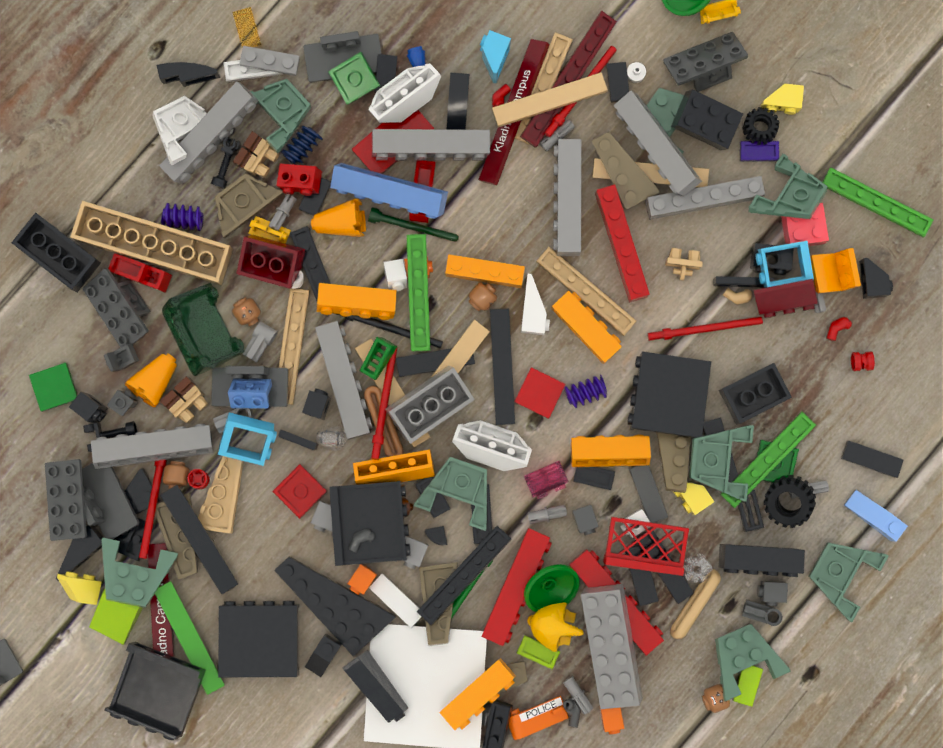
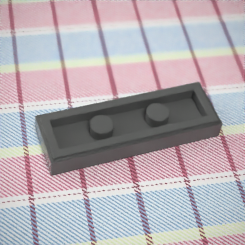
[629,465,668,523]

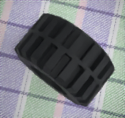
[764,475,816,528]

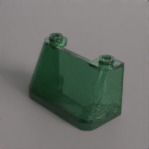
[162,282,244,376]

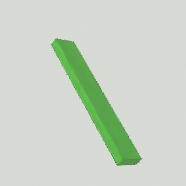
[822,167,933,237]
[406,234,430,351]
[720,412,816,508]
[155,581,225,695]

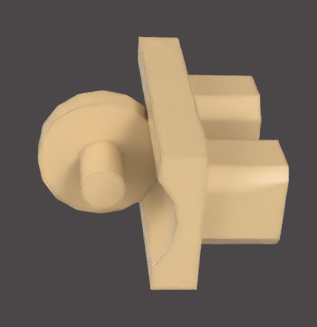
[665,248,702,281]

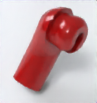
[492,84,511,107]
[826,317,852,341]

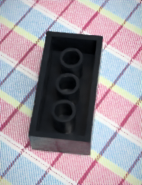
[11,212,101,293]
[718,544,805,577]

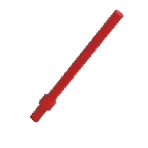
[544,46,617,137]
[647,316,763,341]
[371,347,398,460]
[139,460,167,559]

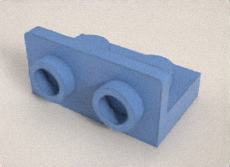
[228,379,272,408]

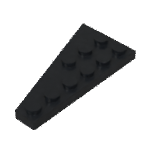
[274,556,396,657]

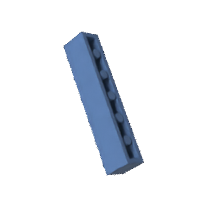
[330,163,448,219]

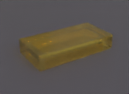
[232,7,261,48]

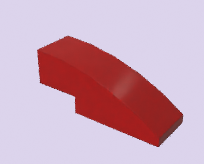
[409,160,436,223]
[108,253,172,293]

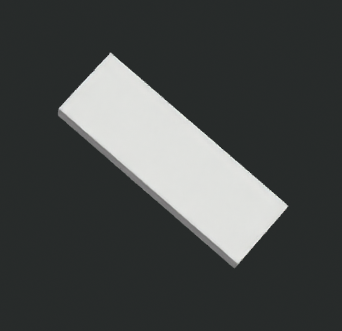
[223,60,282,82]
[369,573,422,628]

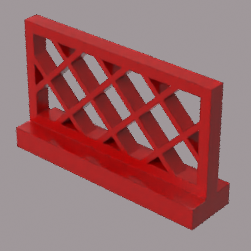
[603,516,689,576]

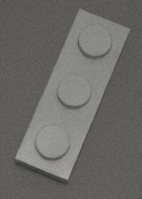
[240,46,300,76]

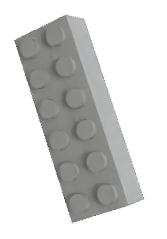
[372,129,490,161]
[581,584,643,709]

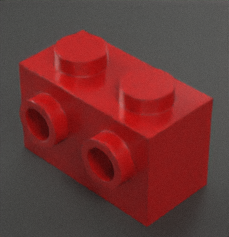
[276,164,322,196]

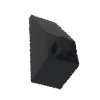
[56,525,104,581]

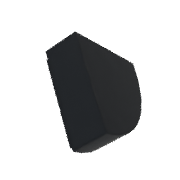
[425,526,447,545]

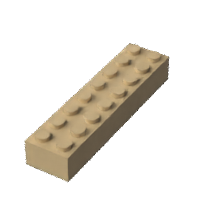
[70,201,233,285]

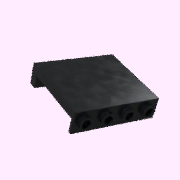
[627,351,712,439]
[329,481,411,566]
[218,601,299,678]
[104,642,206,740]

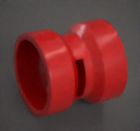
[851,351,875,371]
[187,469,210,490]

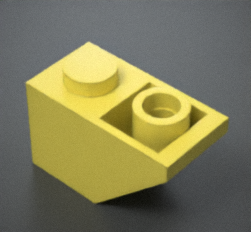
[760,84,804,115]
[673,482,714,515]
[57,571,102,605]

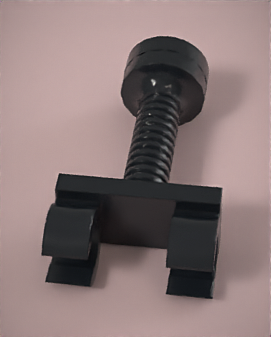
[211,137,241,189]
[83,421,138,452]

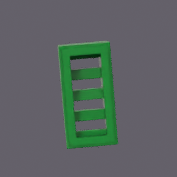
[359,337,397,380]

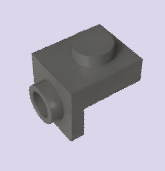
[104,343,139,372]
[107,390,138,416]

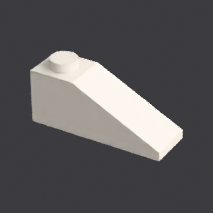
[521,274,550,335]

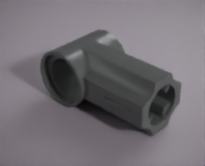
[742,600,783,626]

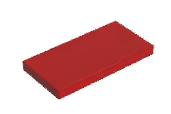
[352,110,434,174]

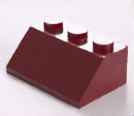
[236,235,305,289]
[754,279,818,318]

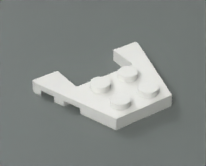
[153,96,233,165]

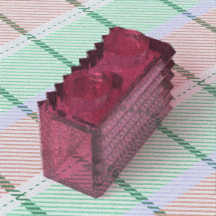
[523,461,569,499]

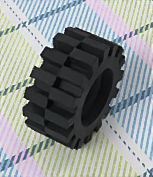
[743,107,780,145]

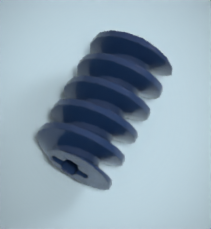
[281,126,323,165]

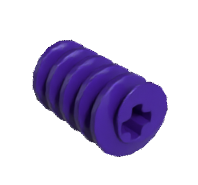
[161,203,204,231]
[564,374,607,408]

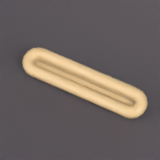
[670,569,721,639]

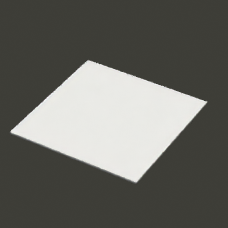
[364,624,487,748]

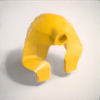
[527,602,584,652]

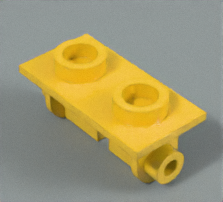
[700,0,741,24]
[248,216,291,244]

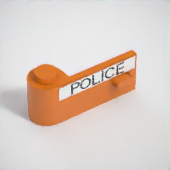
[508,696,569,740]

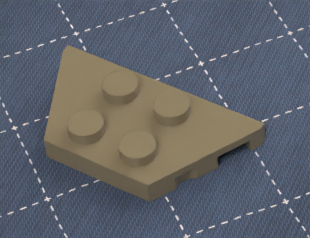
[215,173,283,238]

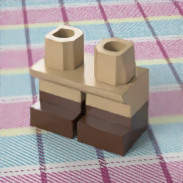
[233,131,280,178]
[159,376,209,423]

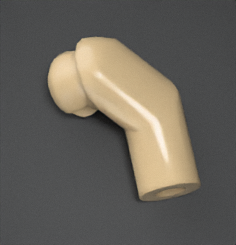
[723,288,753,305]

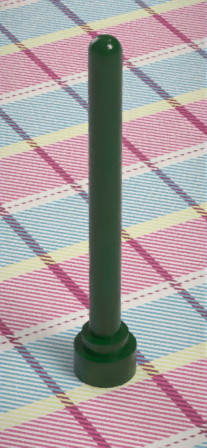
[368,207,459,242]

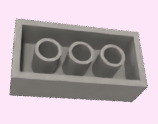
[385,366,475,444]

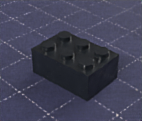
[671,89,743,150]
[719,363,792,425]

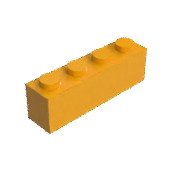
[445,254,525,288]
[316,283,397,320]
[551,291,622,364]
[571,434,651,467]
[353,449,435,485]
[439,658,516,730]

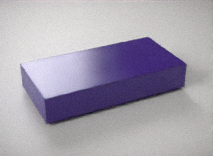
[740,141,779,161]

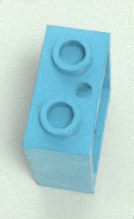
[756,241,814,288]
[218,412,277,466]

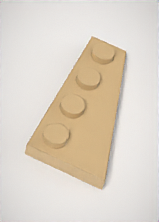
[198,456,244,534]

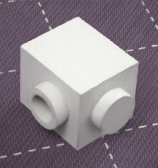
[384,259,407,291]
[620,509,650,538]

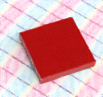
[514,367,566,419]
[272,464,327,519]

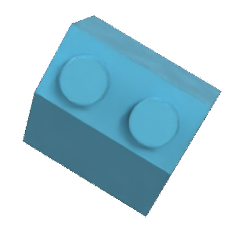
[480,30,511,83]

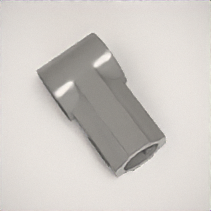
[243,321,278,362]
[213,408,254,434]

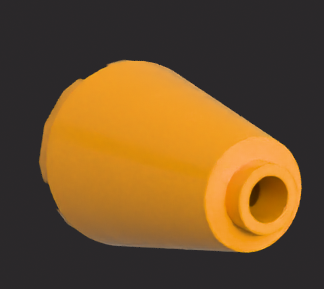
[311,199,366,237]
[125,353,177,408]

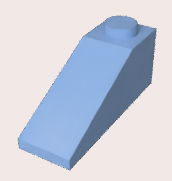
[844,490,908,542]

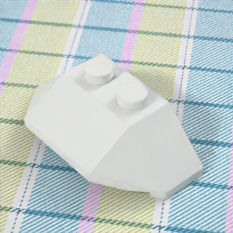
[369,63,441,123]
[452,420,532,471]

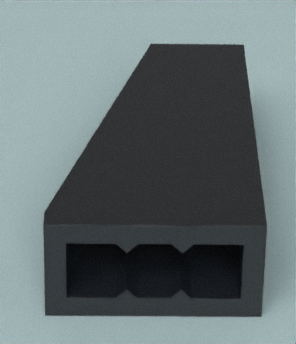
[343,650,408,723]

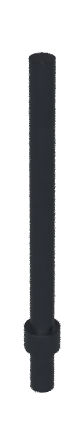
[337,314,443,348]

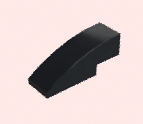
[156,62,220,87]
[446,73,470,130]

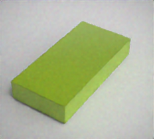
[516,635,560,669]
[733,666,763,707]

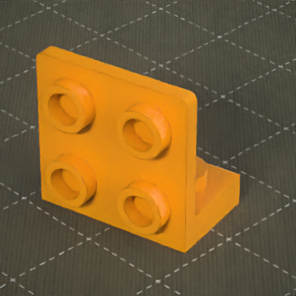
[810,248,861,294]

